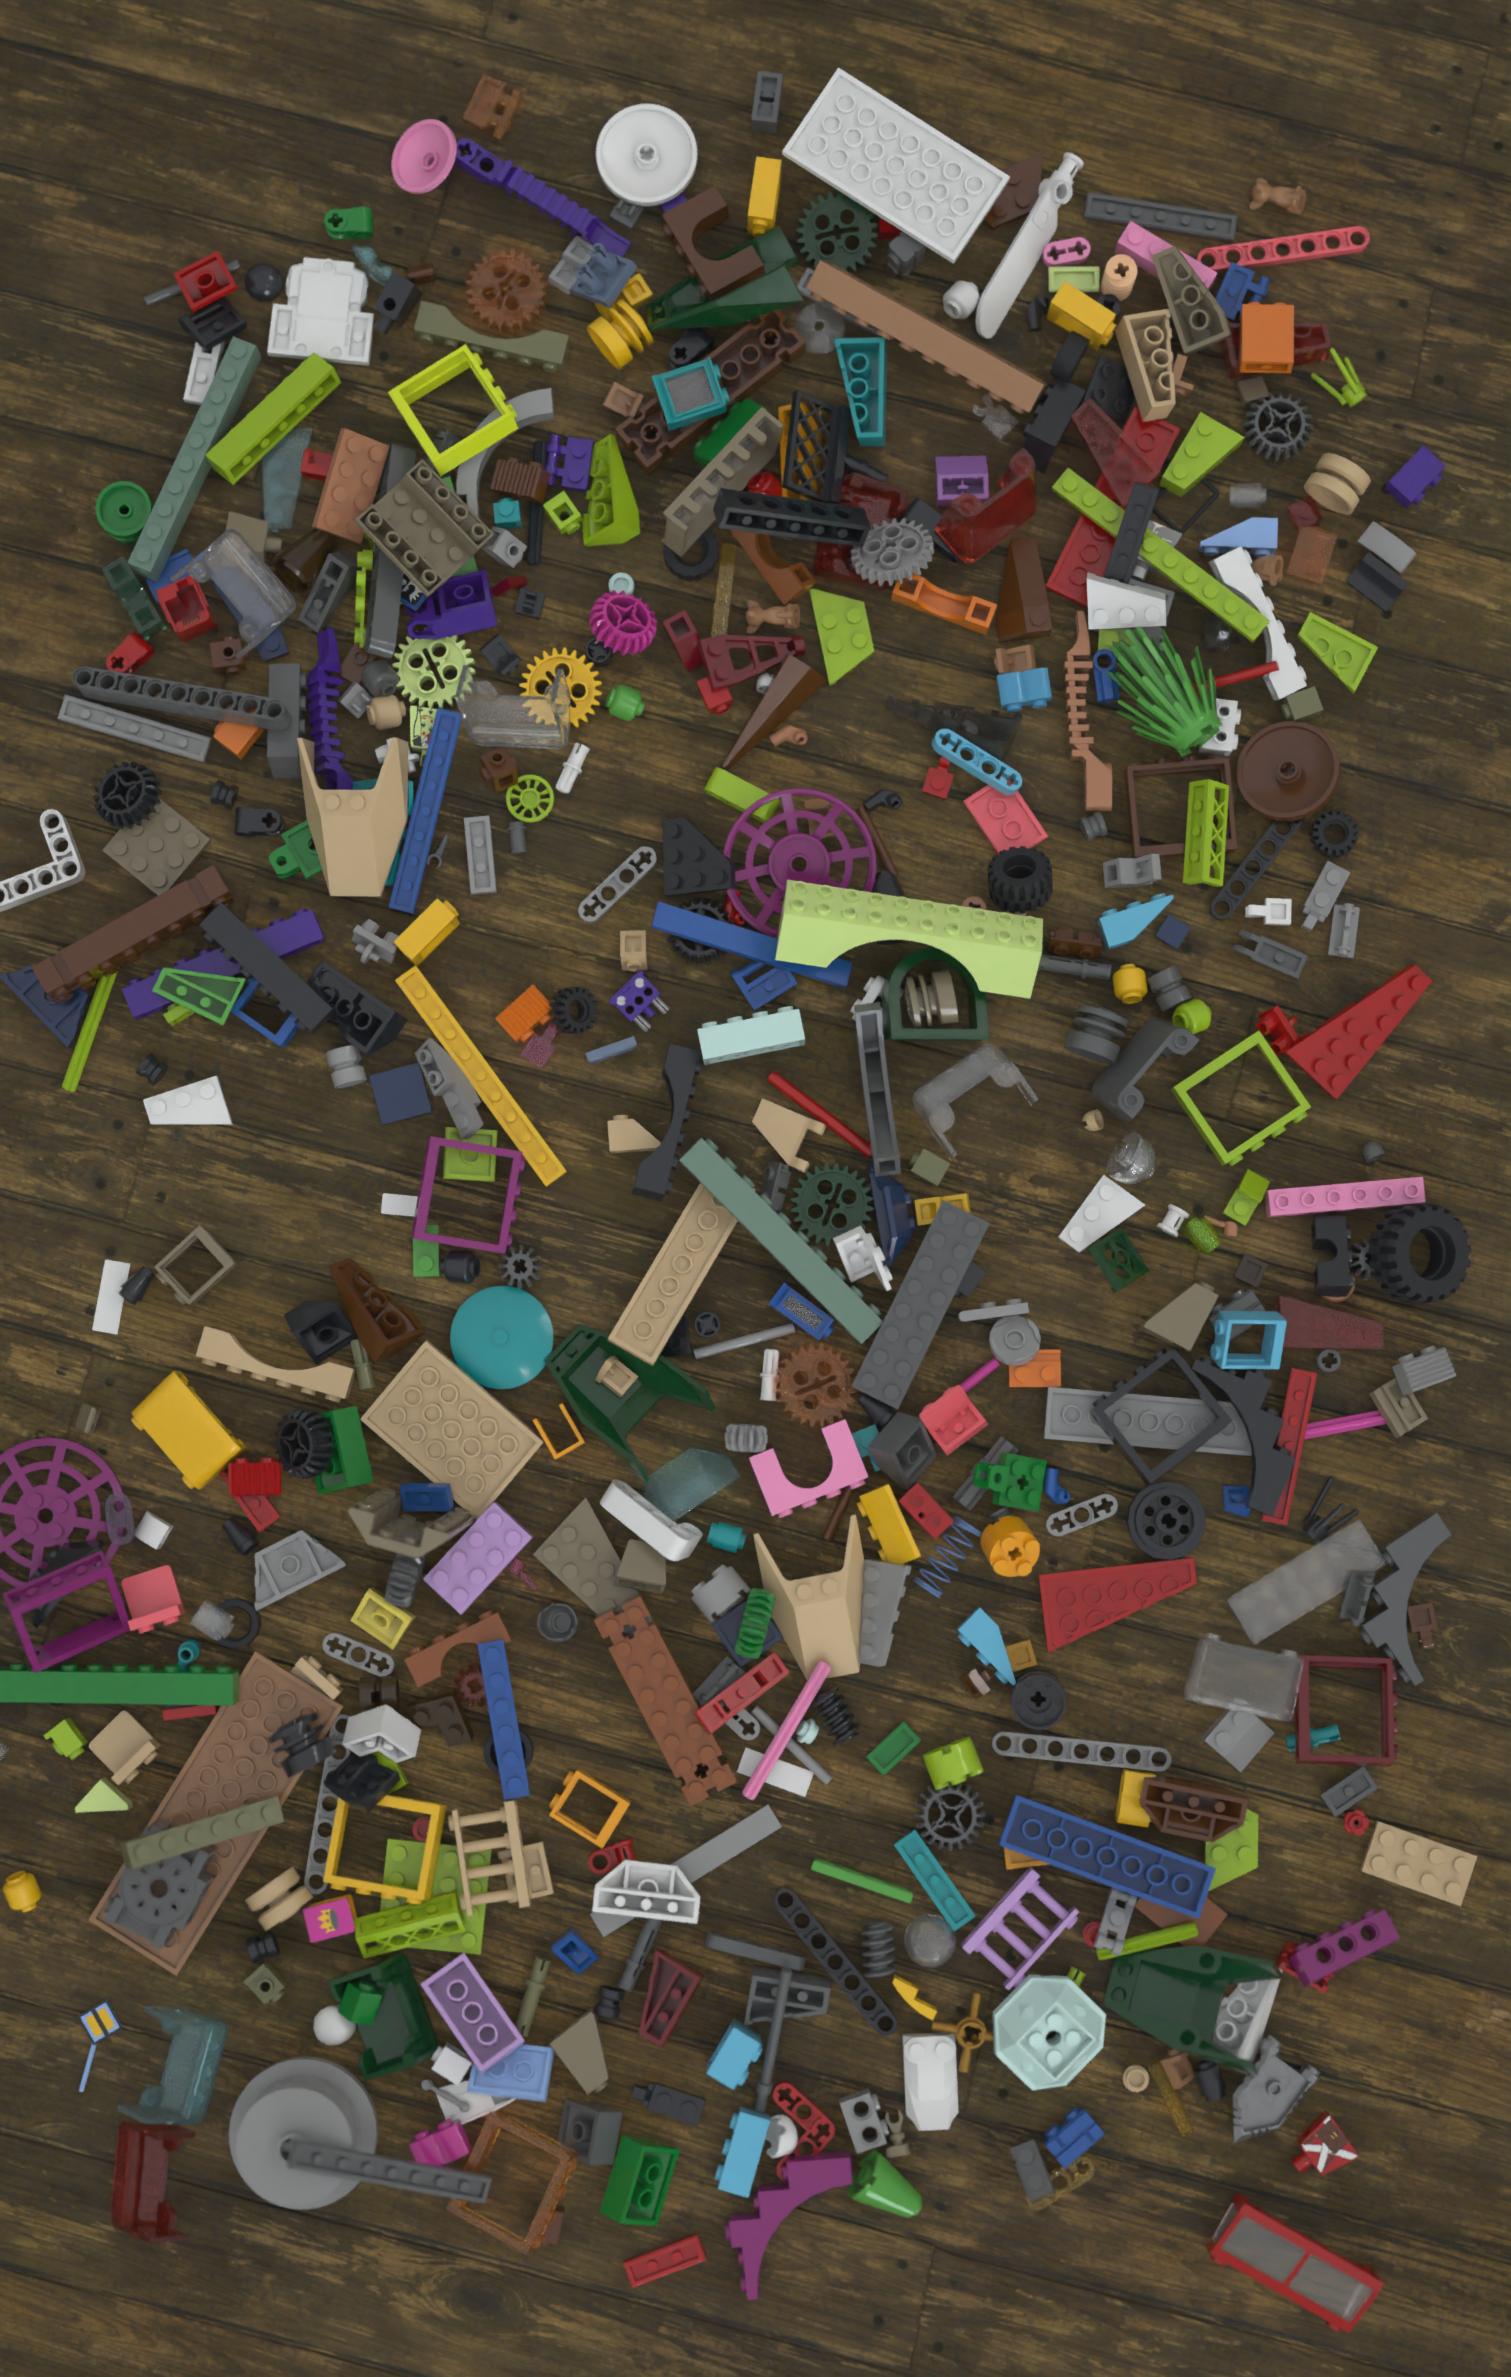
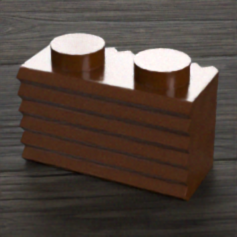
[490,457,551,503]

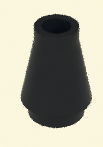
[118,1266,155,1306]
[857,1393,896,1428]
[222,1517,259,1556]

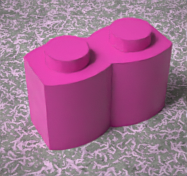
[409,2118,472,2166]

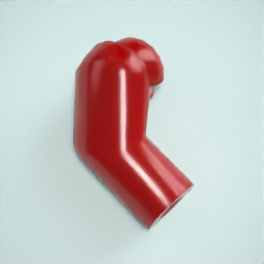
[723,890,746,927]

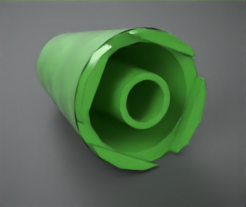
[847,2150,922,2218]

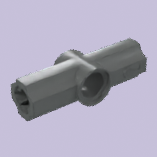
[953,1436,1018,1511]

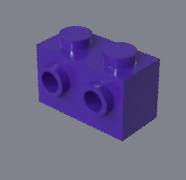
[1384,445,1446,509]

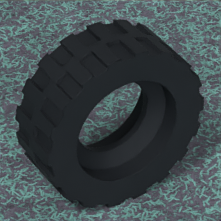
[663,529,719,581]

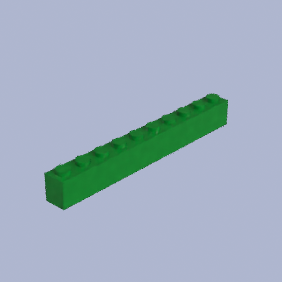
[0,1662,239,1706]

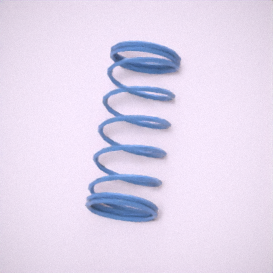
[913,1516,982,1598]

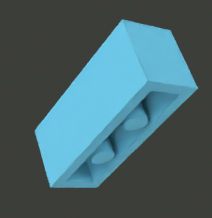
[714,2107,770,2198]

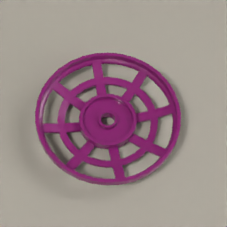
[723,788,877,939]
[0,1438,127,1587]

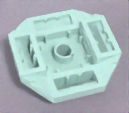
[992,1974,1106,2090]

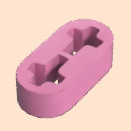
[1042,237,1090,267]

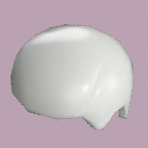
[313,2004,356,2046]
[765,2114,798,2158]

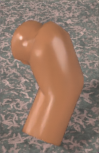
[769,725,808,747]

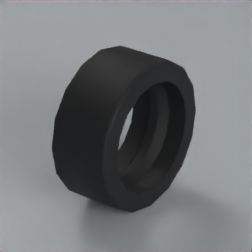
[1050,331,1090,382]
[210,1598,261,1648]
[483,1728,534,1775]

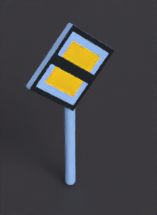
[77,1999,123,2092]

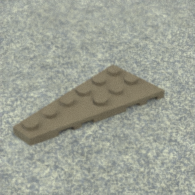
[533,1497,654,1635]

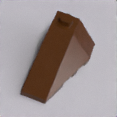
[996,536,1052,643]
[329,1258,425,1363]

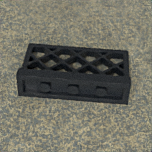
[782,390,851,504]

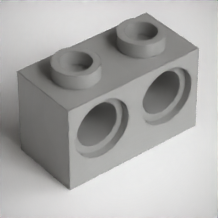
[839,2088,890,2154]

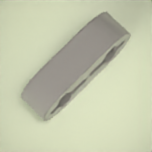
[720,1701,760,1740]

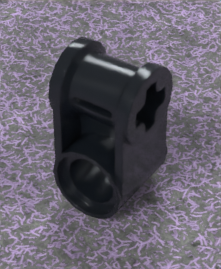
[669,327,715,370]
[234,807,285,837]

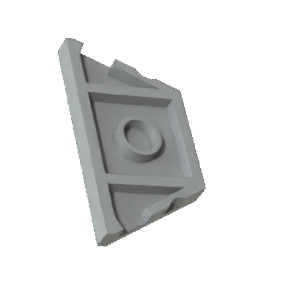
[255,1530,347,1611]

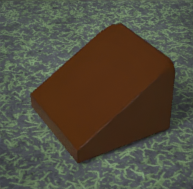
[408,263,436,285]

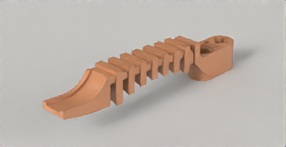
[1063,611,1112,811]

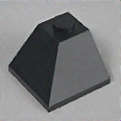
[284,1301,358,1365]

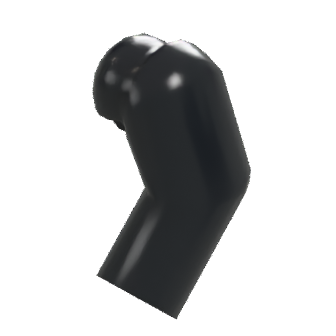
[1026,294,1051,332]
[862,790,902,813]

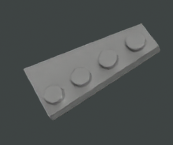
[859,1559,912,1667]

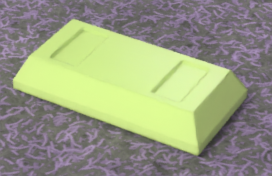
[1049,267,1100,292]

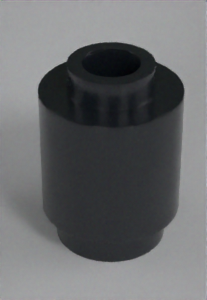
[1193,2060,1226,2102]

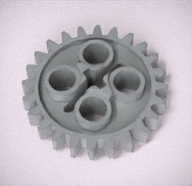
[851,518,934,586]

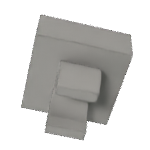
[338,681,373,719]

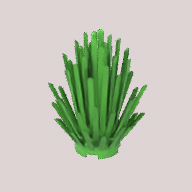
[1107,626,1223,756]

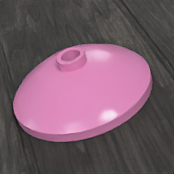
[391,119,457,194]

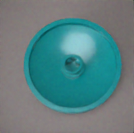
[450,1286,554,1389]

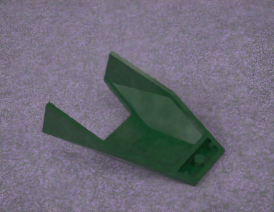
[647,225,803,331]
[545,1324,716,1483]

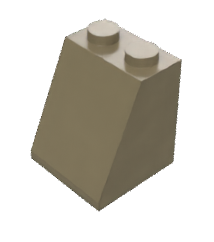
[1138,1282,1219,1352]

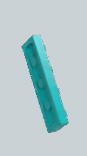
[894,1829,975,1931]

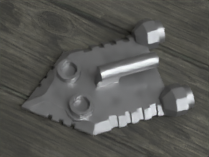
[1233,2035,1320,2143]

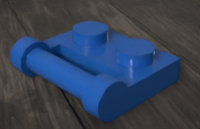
[730,960,798,1012]

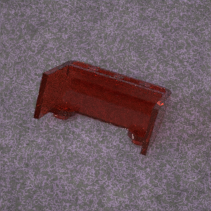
[111,2121,196,2244]

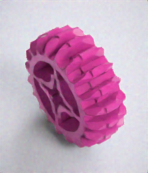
[589,590,657,656]

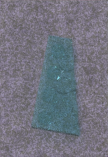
[263,428,314,532]

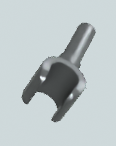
[427,834,449,869]

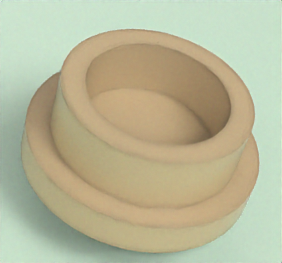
[1123,2065,1149,2092]

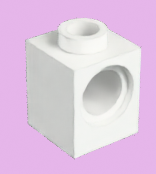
[431,2042,473,2085]

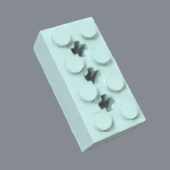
[697,1006,805,1065]

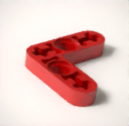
[772,2080,835,2182]

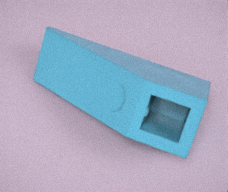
[1097,893,1174,951]
[957,1606,1016,1685]

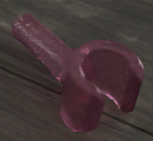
[509,1558,538,1591]

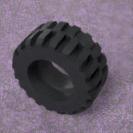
[1368,1204,1472,1303]

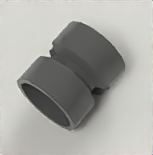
[1147,965,1192,1012]

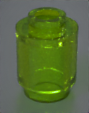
[1184,1216,1222,1255]

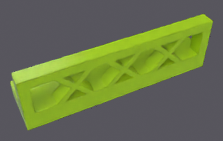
[1183,779,1229,887]
[354,1892,466,1959]

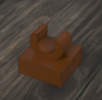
[959,1668,994,1699]

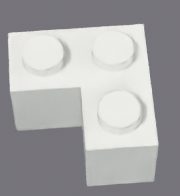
[342,1705,421,1763]

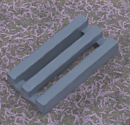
[586,1036,638,1065]

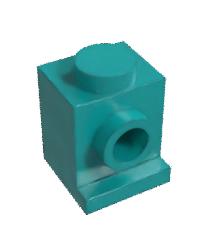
[493,498,523,530]

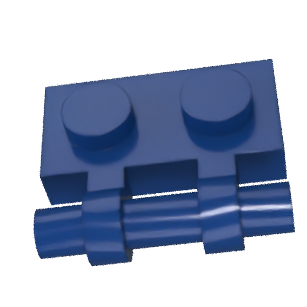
[1215,262,1270,321]

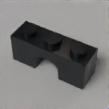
[1311,1215,1354,1297]

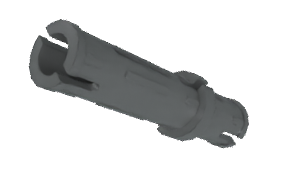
[1038,954,1112,981]
[617,1918,663,1992]

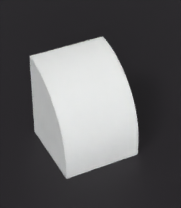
[133,1511,173,1549]

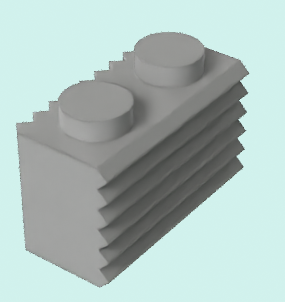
[1392,1346,1456,1396]

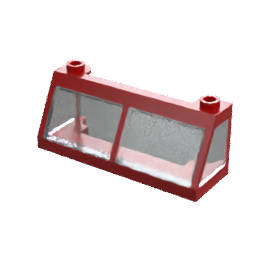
[1206,2192,1384,2333]

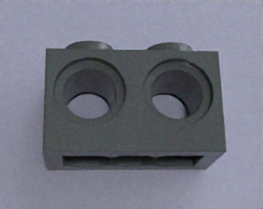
[751,71,783,134]

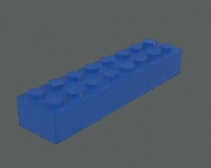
[998,1795,1216,1919]

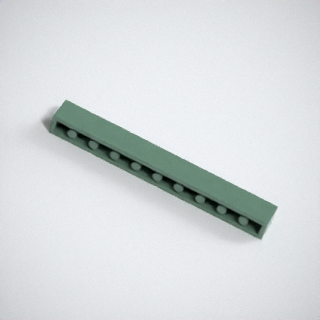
[127,337,262,582]
[678,1138,883,1344]

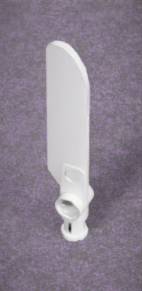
[976,152,1084,338]

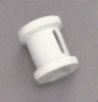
[1157,1204,1189,1237]

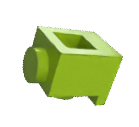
[543,491,582,535]
[44,1717,88,1760]

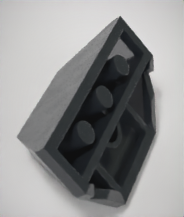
[29,1540,105,1628]

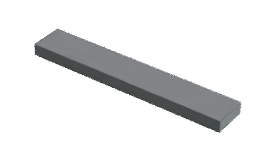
[57,694,212,764]

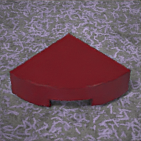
[491,576,528,597]

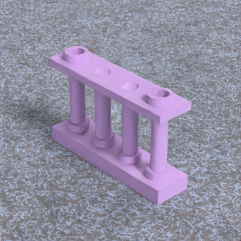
[961,1867,1079,1990]

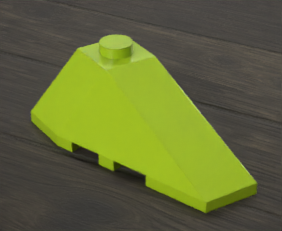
[582,434,640,546]

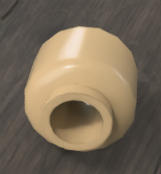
[366,694,406,730]

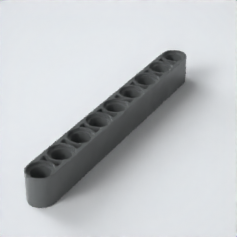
[364,443,416,659]
[72,666,292,731]

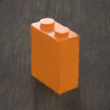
[1239,302,1294,373]

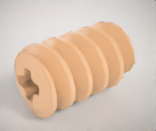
[1101,254,1138,301]

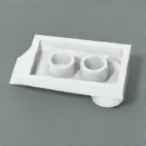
[902,2032,959,2131]

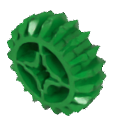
[735,1588,775,1659]

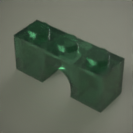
[102,556,167,640]

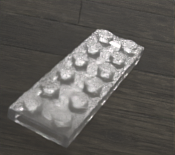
[1226,1519,1387,1645]

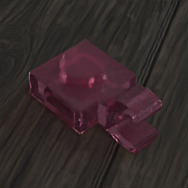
[521,1023,560,1069]

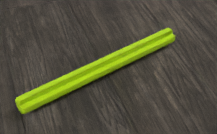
[62,967,119,1092]

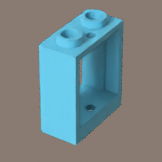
[1211,1311,1287,1369]

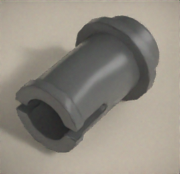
[506,821,527,854]

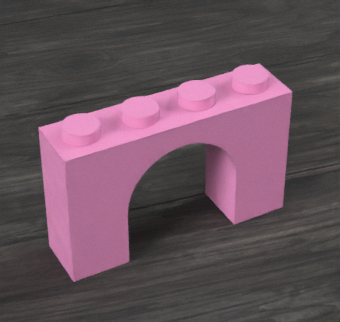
[749,1419,868,1518]

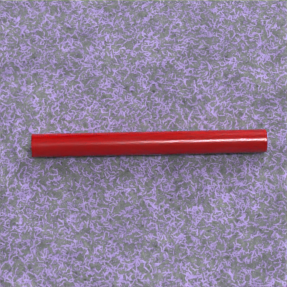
[767,1070,871,1158]

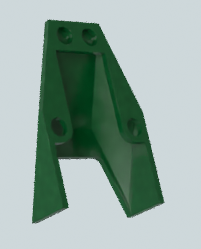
[1103,1945,1281,2076]

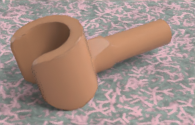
[1203,1215,1238,1237]

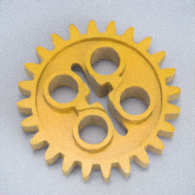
[520,648,603,731]

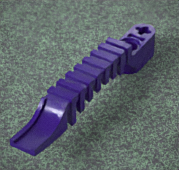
[454,139,631,257]
[306,627,355,790]

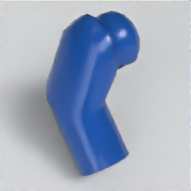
[1044,1468,1070,1505]

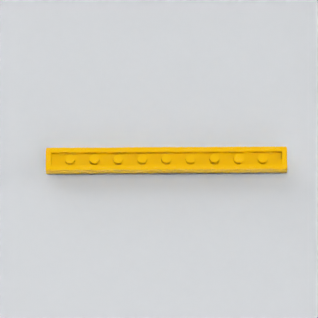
[395,965,567,1187]

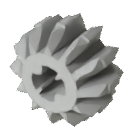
[724,1424,768,1452]

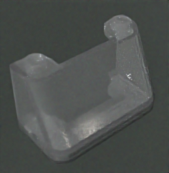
[1183,1632,1304,1721]

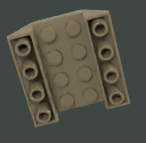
[354,459,494,597]
[348,1488,477,1558]

